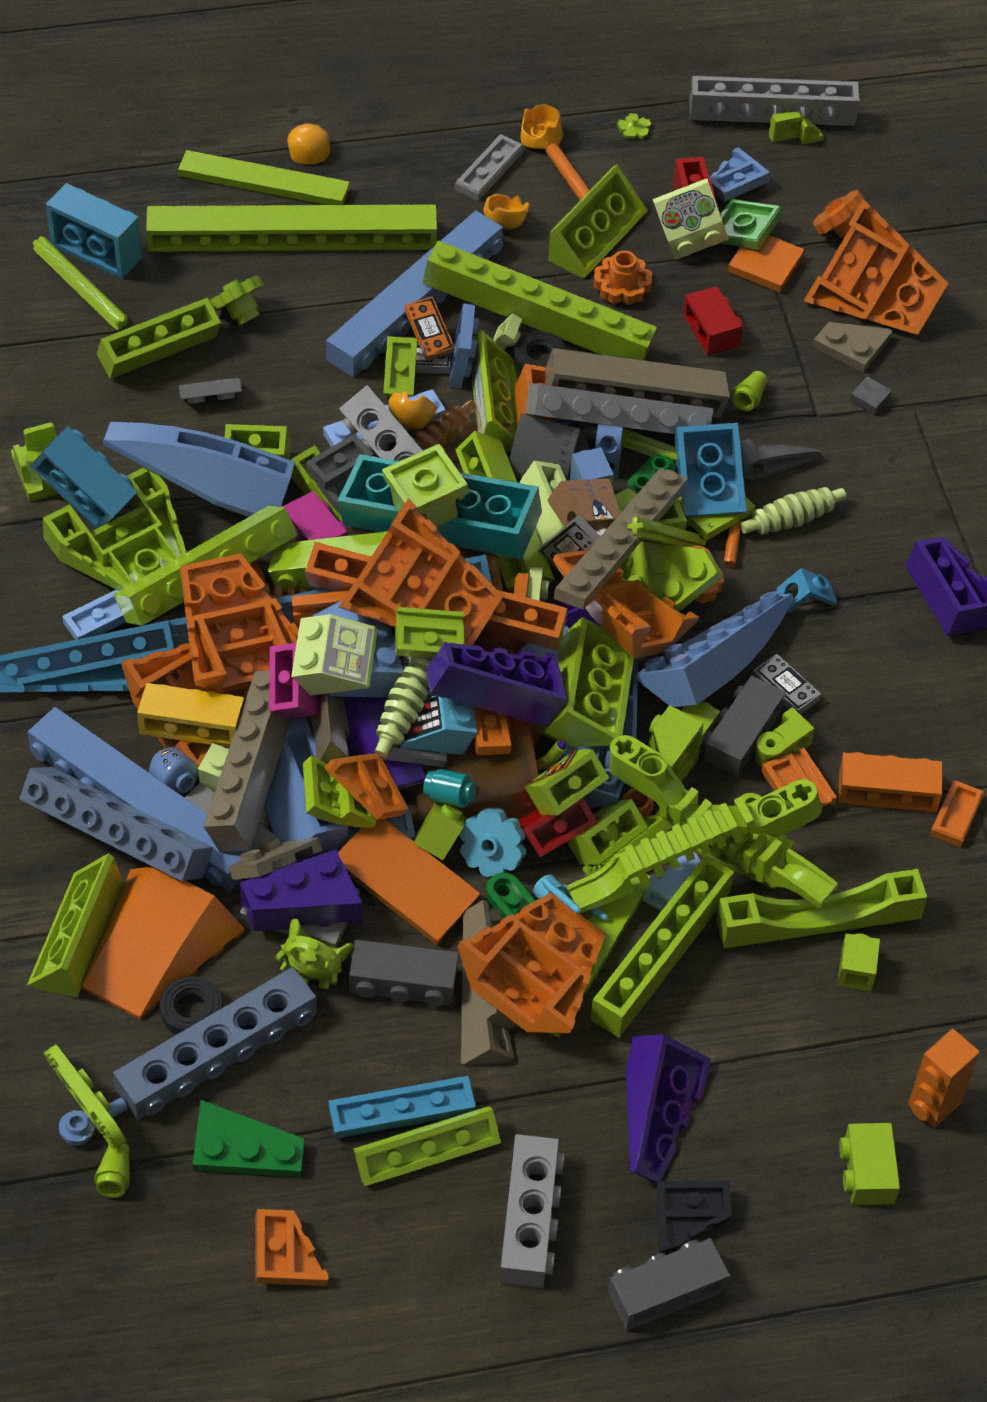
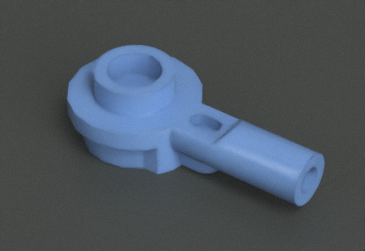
[59,1098,127,1146]

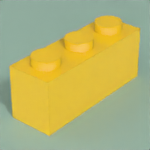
[137,683,244,747]

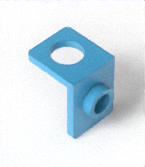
[777,568,837,613]

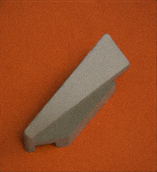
[311,693,350,763]
[461,900,517,1066]

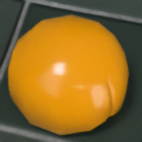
[287,123,330,165]
[484,194,529,230]
[388,391,437,430]

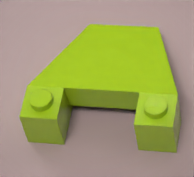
[43,467,187,591]

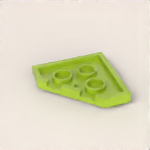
[619,542,723,612]

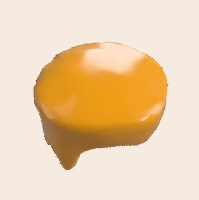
[521,104,563,149]

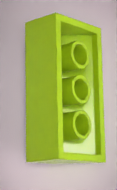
[544,617,634,747]

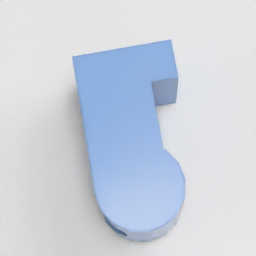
[643,852,700,911]

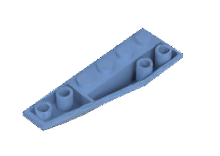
[635,591,794,707]

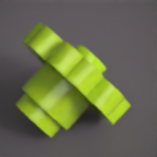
[209,275,264,326]

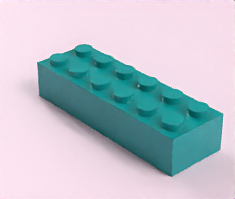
[338,454,542,559]

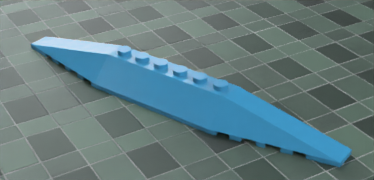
[0,554,492,692]

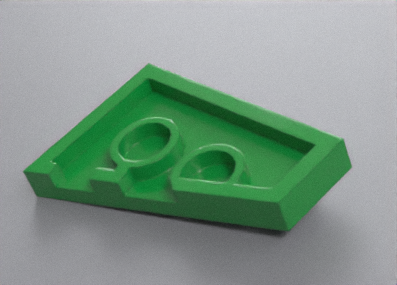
[193,1100,305,1178]

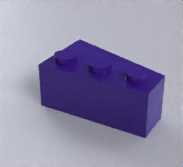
[905,537,987,636]
[240,849,362,931]

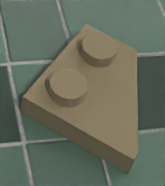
[813,322,893,373]

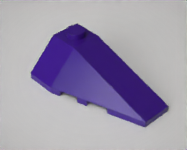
[344,697,426,790]
[626,1034,711,1183]

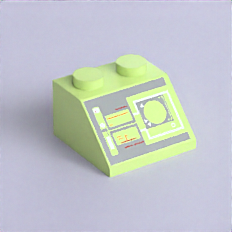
[291,614,378,696]

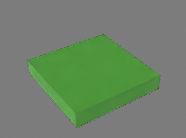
[718,199,783,250]

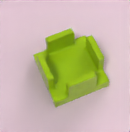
[11,422,58,502]
[382,444,469,526]

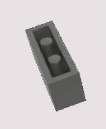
[702,675,786,779]
[349,940,459,1006]
[608,1238,730,1331]

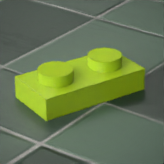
[383,336,417,397]

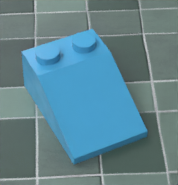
[675,423,746,517]

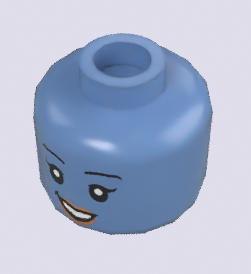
[149,747,198,795]

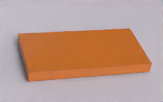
[338,819,481,945]

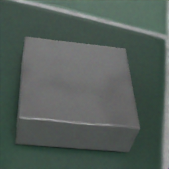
[850,376,892,415]

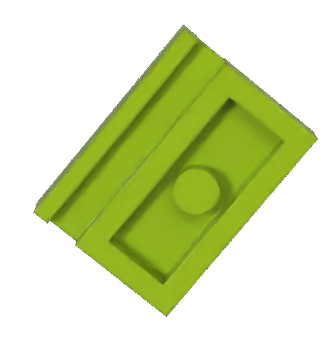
[395,607,464,659]

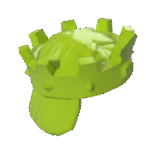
[275,919,354,989]

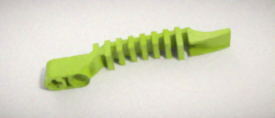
[609,735,838,908]
[566,779,822,913]

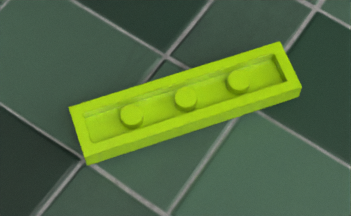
[354,1106,501,1186]

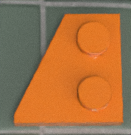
[325,753,408,820]
[255,1209,329,1286]

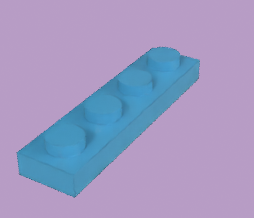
[328,1076,476,1139]

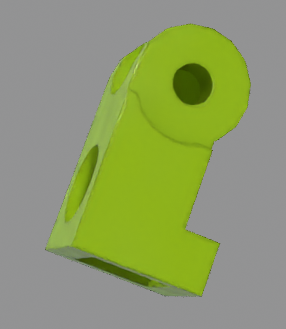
[754,707,814,768]

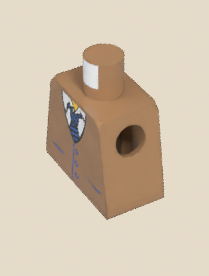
[547,478,621,536]

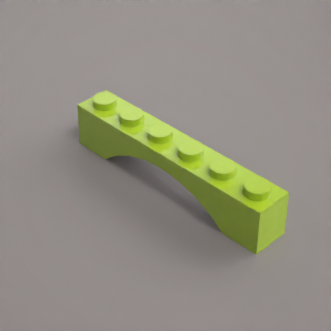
[716,869,927,949]

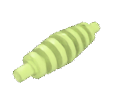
[740,487,846,535]
[375,657,433,757]

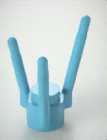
[533,875,608,921]

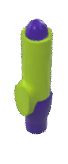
[531,740,568,779]

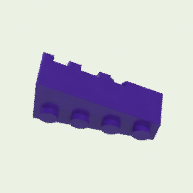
[426,642,567,727]

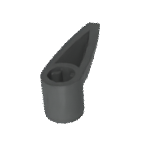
[740,439,821,480]

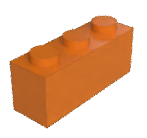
[838,752,942,812]
[908,1028,980,1128]

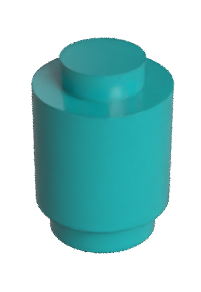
[423,769,476,808]

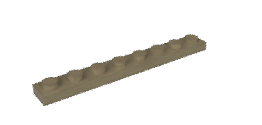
[554,468,688,610]

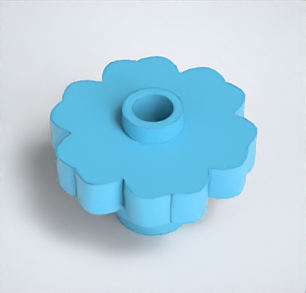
[459,808,526,877]

